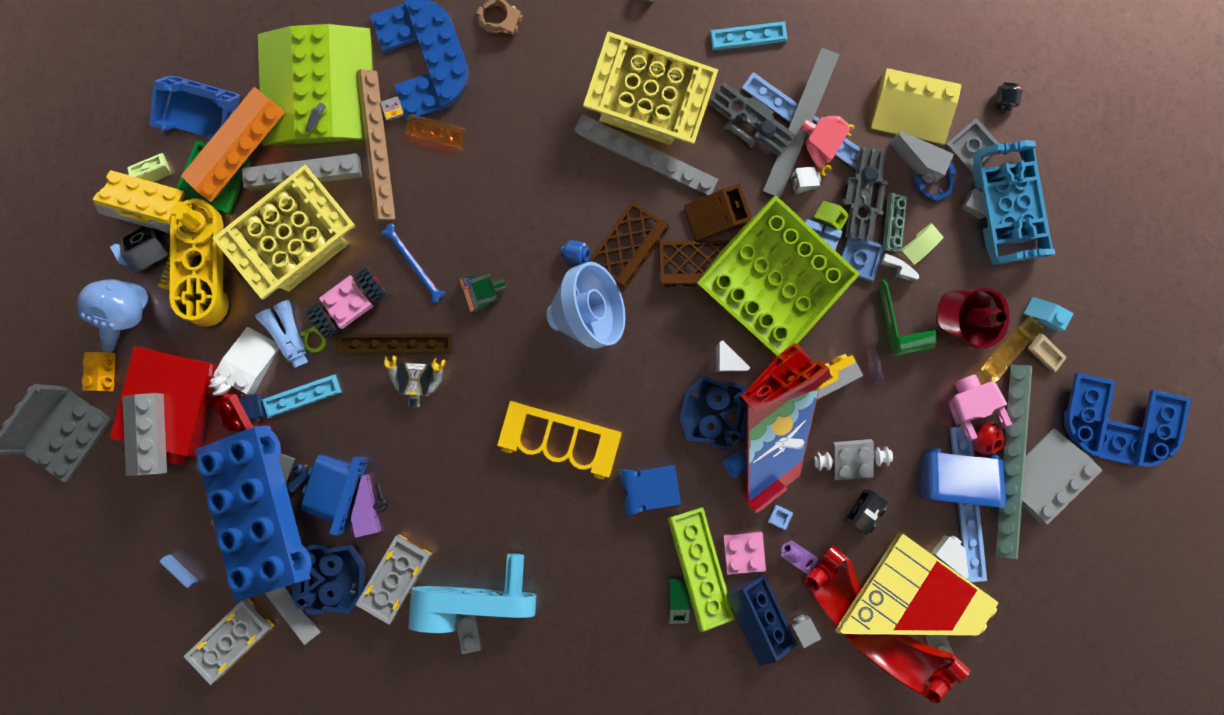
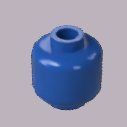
[561,240,590,266]

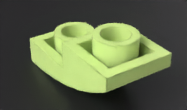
[902,223,944,265]

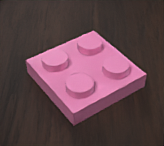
[723,532,766,575]

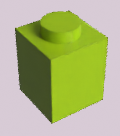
[814,200,849,230]

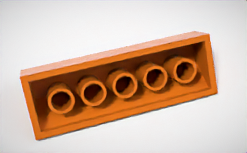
[181,87,286,202]

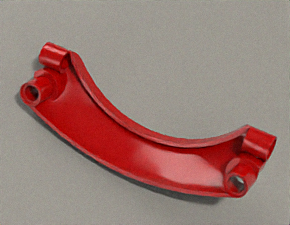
[804,545,971,704]

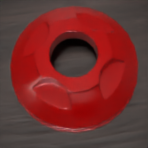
[973,422,1004,456]

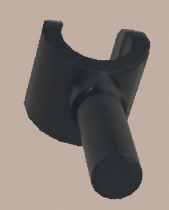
[374,483,388,512]

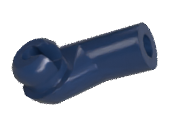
[287,464,307,493]

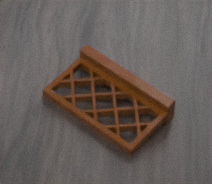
[588,201,670,289]
[659,240,731,289]

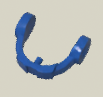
[912,162,956,201]

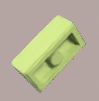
[127,153,171,182]

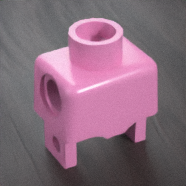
[948,375,1012,442]

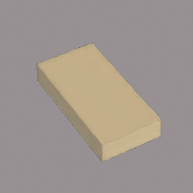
[1028,333,1067,372]

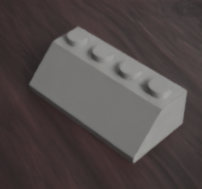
[123,393,167,476]

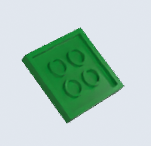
[176,140,251,214]

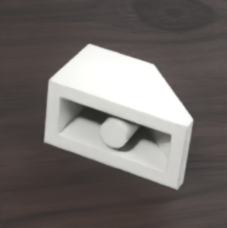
[790,167,821,195]
[931,535,969,579]

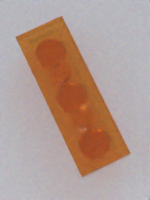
[406,114,465,148]

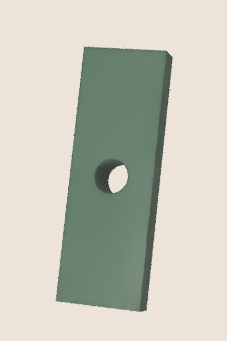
[882,193,907,253]

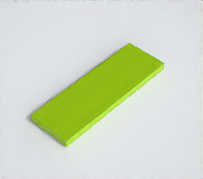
[668,507,735,632]

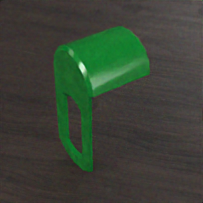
[878,280,936,356]

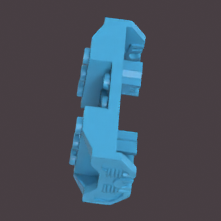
[973,140,1055,265]

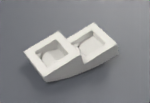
[879,254,919,282]

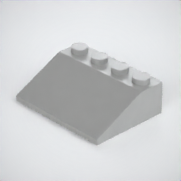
[1022,428,1103,525]

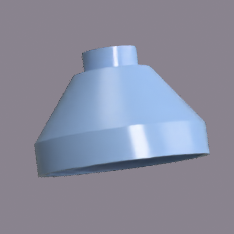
[547,262,625,349]

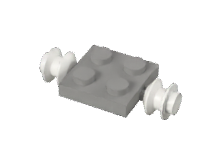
[814,439,893,480]

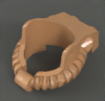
[476,0,523,36]

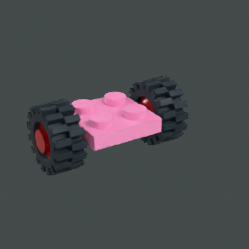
[305,266,387,339]

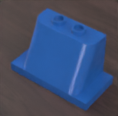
[301,455,368,536]

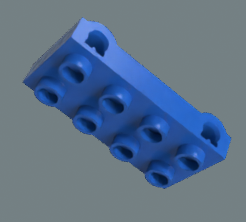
[195,426,312,602]

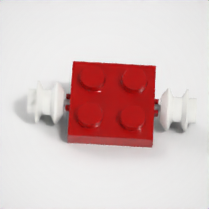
[208,375,253,432]

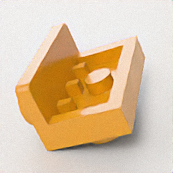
[82,352,116,391]

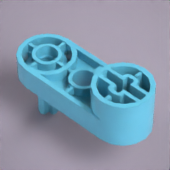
[408,554,537,633]

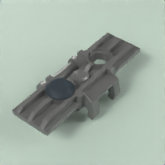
[708,82,796,157]
[842,147,888,241]

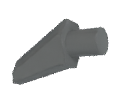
[306,103,326,133]

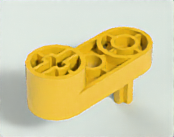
[169,199,229,327]

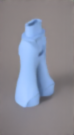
[255,299,308,369]

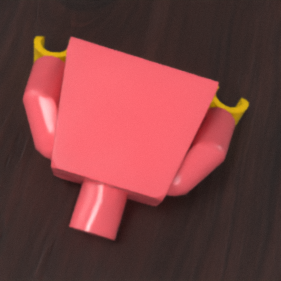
[800,116,854,176]

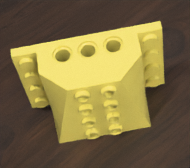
[583,31,718,146]
[213,164,355,300]

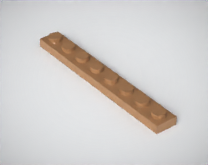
[357,69,395,221]

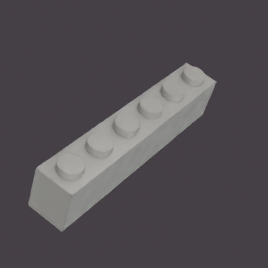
[242,154,363,192]

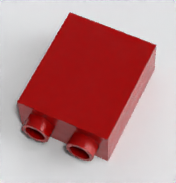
[110,346,219,465]

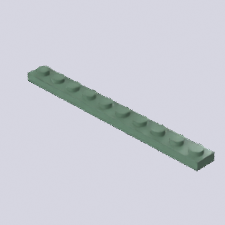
[996,365,1032,559]

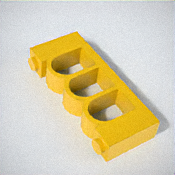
[497,401,622,480]

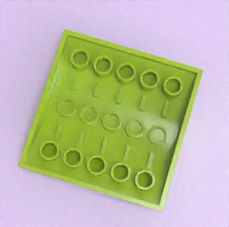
[258,24,373,146]
[697,195,860,356]

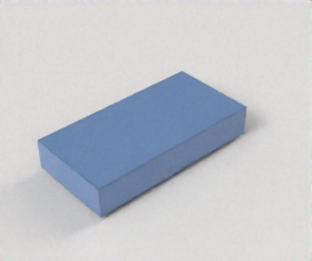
[159,555,199,588]

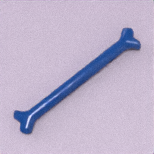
[381,224,445,303]

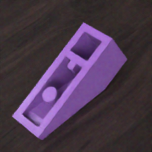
[349,475,381,538]

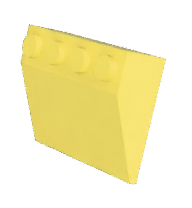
[871,68,962,145]

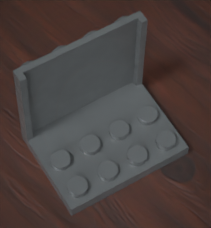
[0,384,113,483]

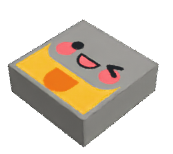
[380,96,405,121]

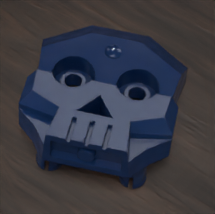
[679,375,747,451]
[292,544,366,615]

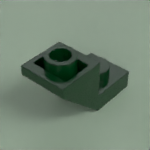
[668,579,690,624]

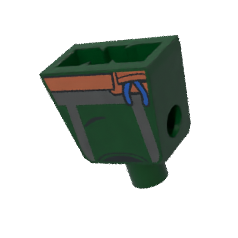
[458,274,507,315]

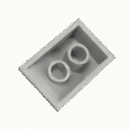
[890,131,954,183]

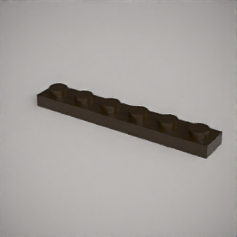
[336,333,452,353]

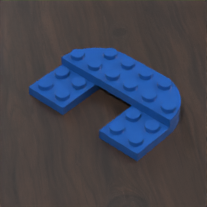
[370,0,469,122]
[1064,373,1191,467]

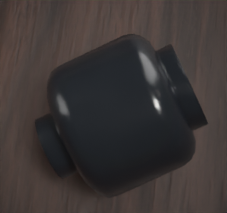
[995,82,1023,111]

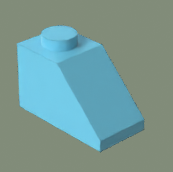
[1023,297,1074,332]

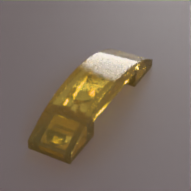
[980,316,1045,382]

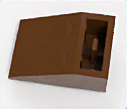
[684,184,752,241]

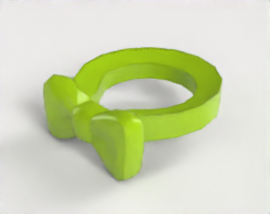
[300,326,327,352]

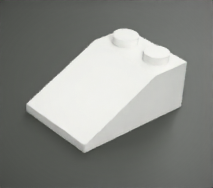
[213,327,279,395]

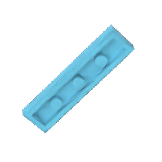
[710,21,787,51]
[262,375,342,418]

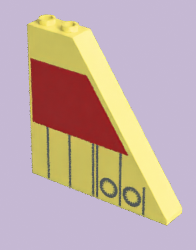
[835,534,998,635]

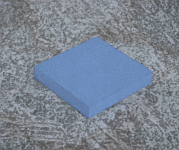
[841,237,883,282]

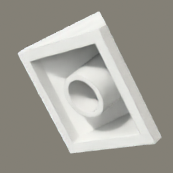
[716,340,750,373]

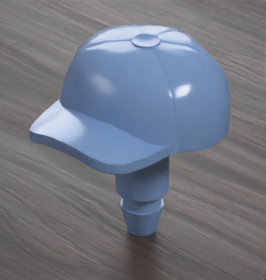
[77,279,148,353]

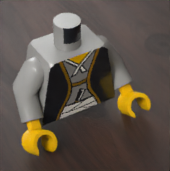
[384,355,445,407]

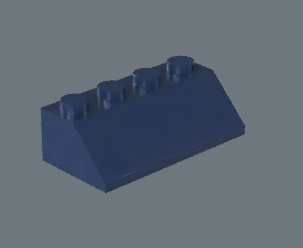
[726,574,797,666]

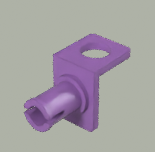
[781,540,818,574]

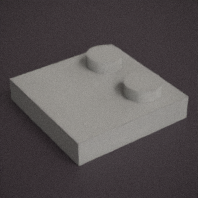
[946,118,999,172]

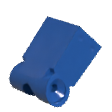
[619,465,681,517]

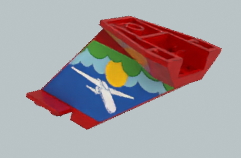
[741,342,831,513]

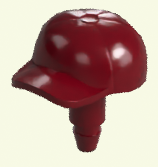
[936,287,1010,349]

